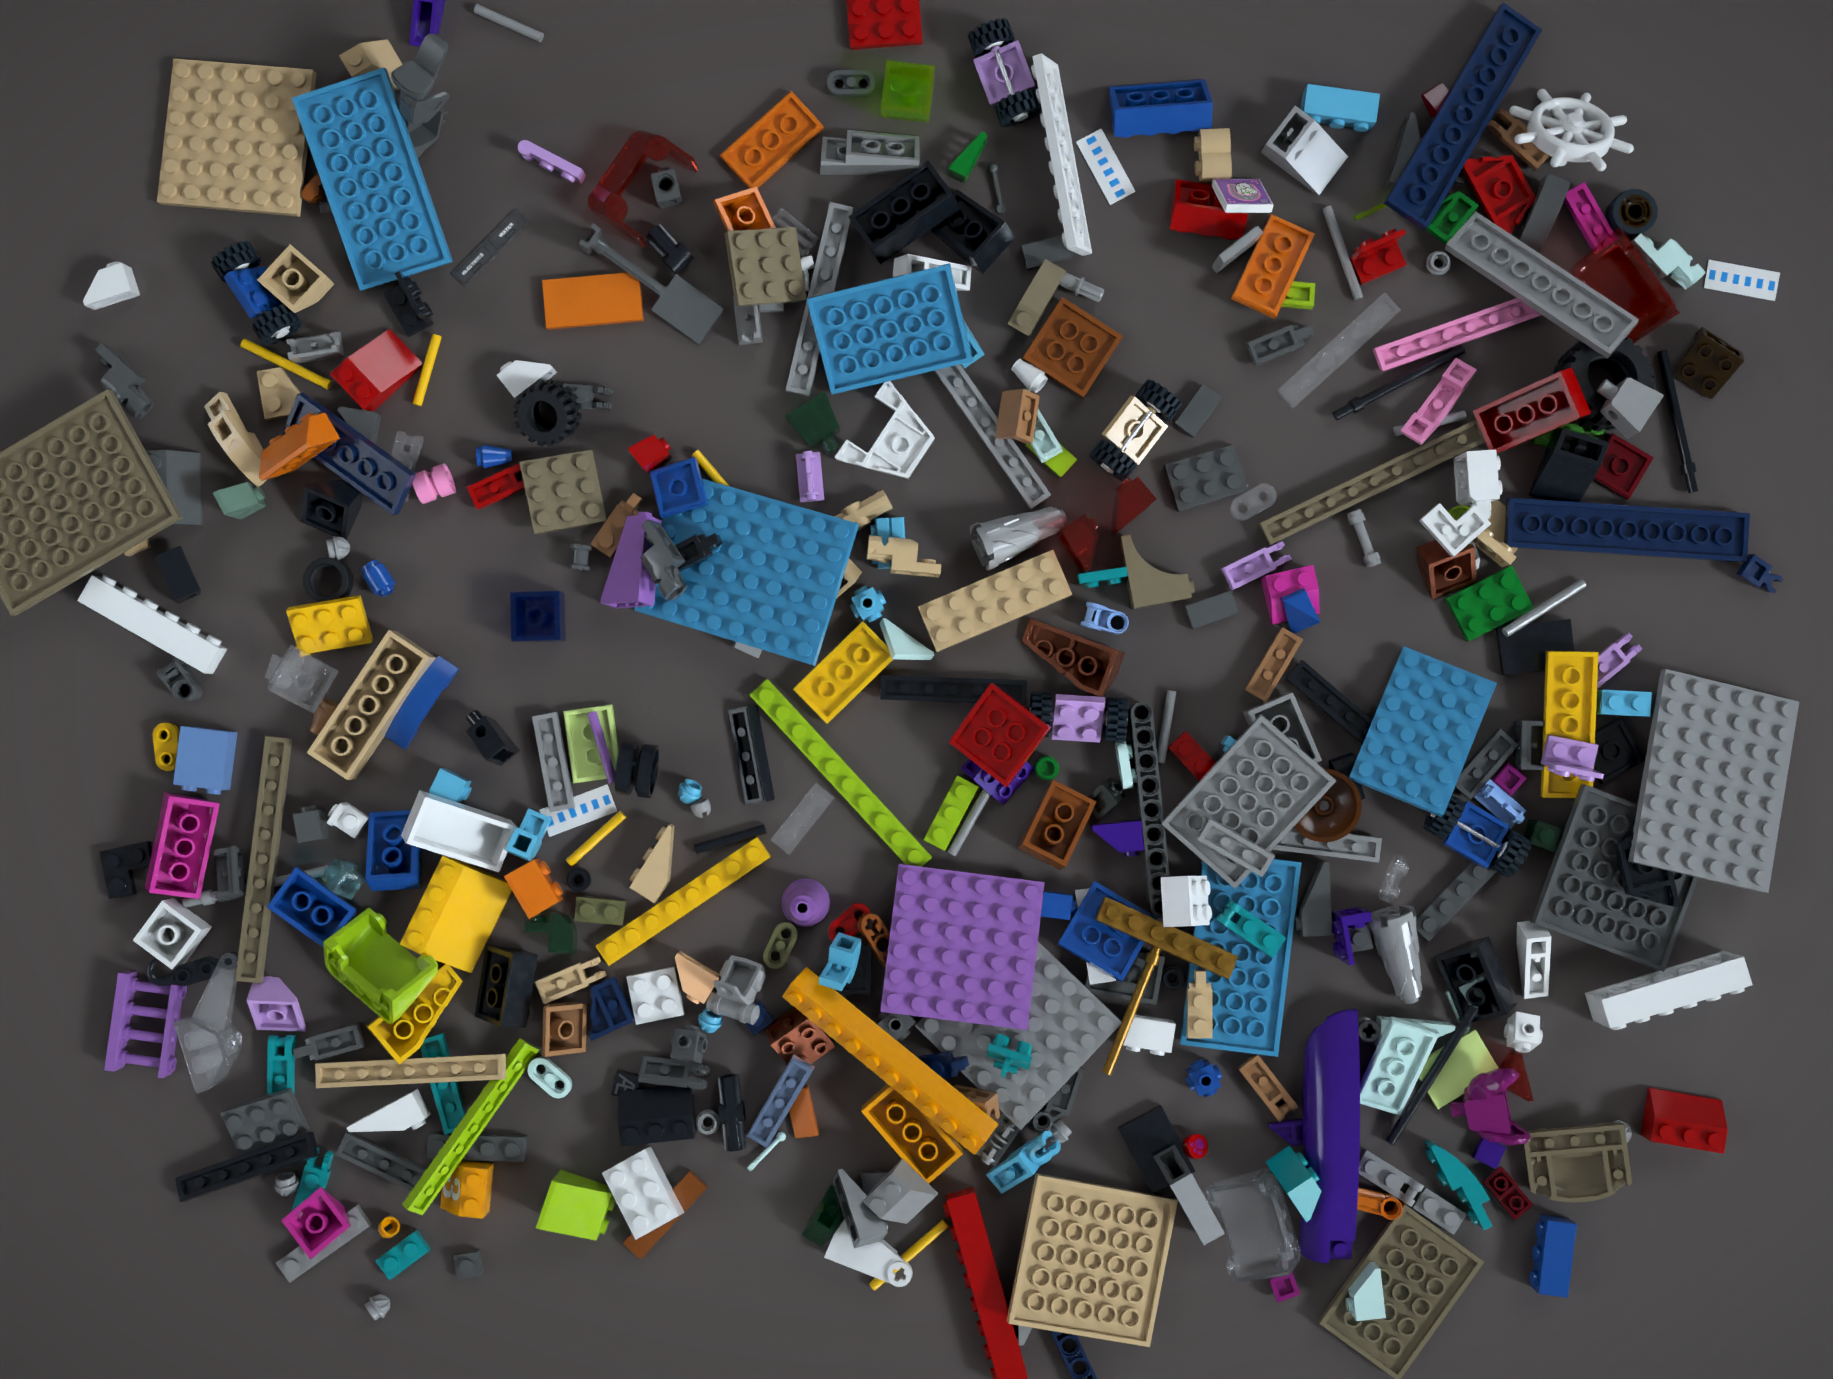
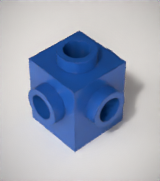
[1185,1059,1223,1097]

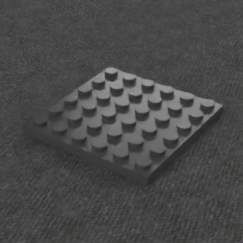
[1530,784,1698,972]

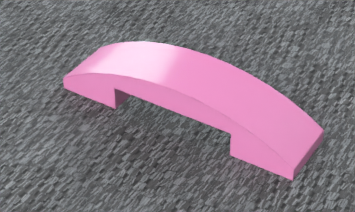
[1400,358,1477,445]

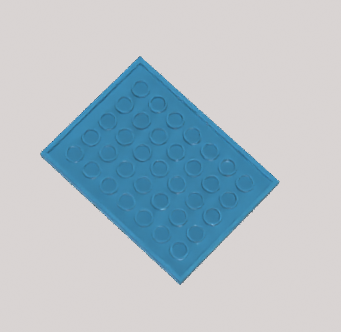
[634,479,859,666]

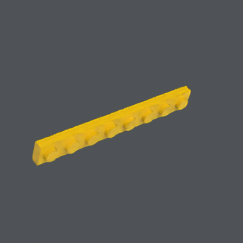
[596,837,771,966]

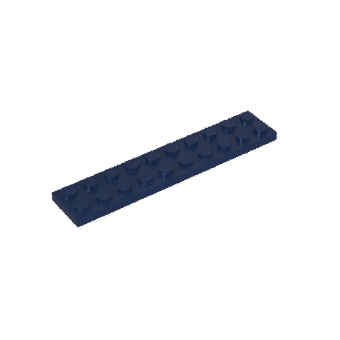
[1384,2,1542,231]
[1504,498,1750,562]

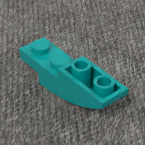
[1424,1139,1492,1230]

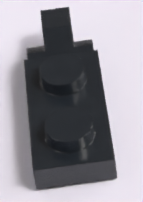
[675,533,723,572]

